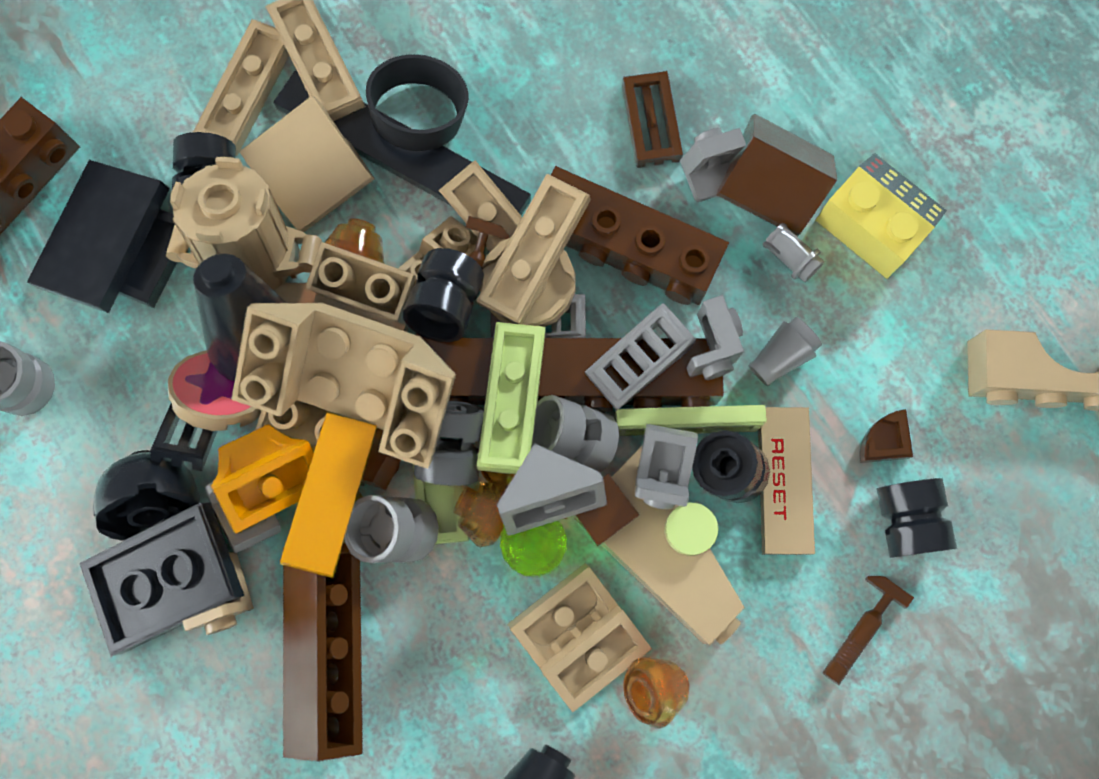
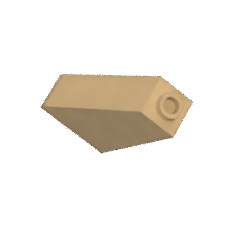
[574,446,745,645]

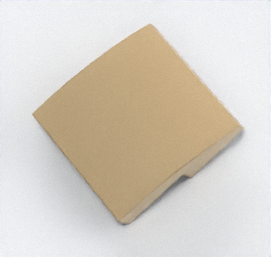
[239,95,375,232]
[507,563,652,713]

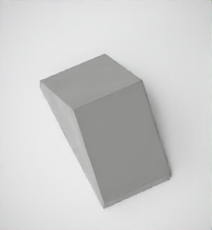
[497,444,607,536]

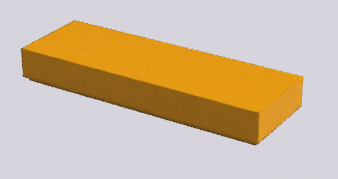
[280,412,377,578]

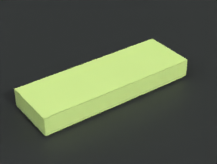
[477,322,546,474]
[614,405,767,436]

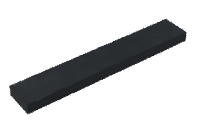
[273,70,531,215]

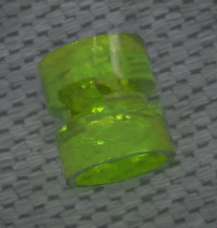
[500,521,567,578]

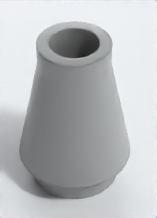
[748,317,822,387]

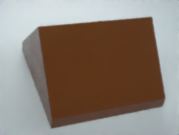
[716,113,837,236]

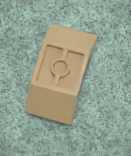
[255,242,416,451]
[232,303,456,469]

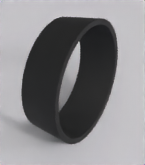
[365,54,469,151]

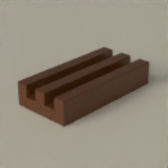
[622,71,683,168]

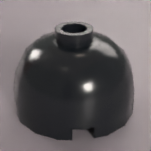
[93,450,200,541]

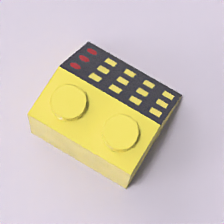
[815,153,947,279]

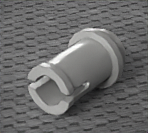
[763,223,825,282]

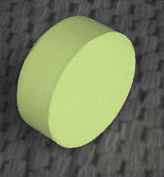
[665,503,718,556]

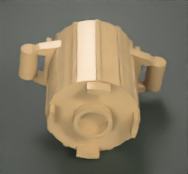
[166,157,322,290]

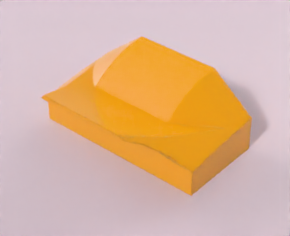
[211,424,314,534]

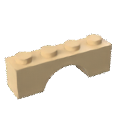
[967,329,1099,411]

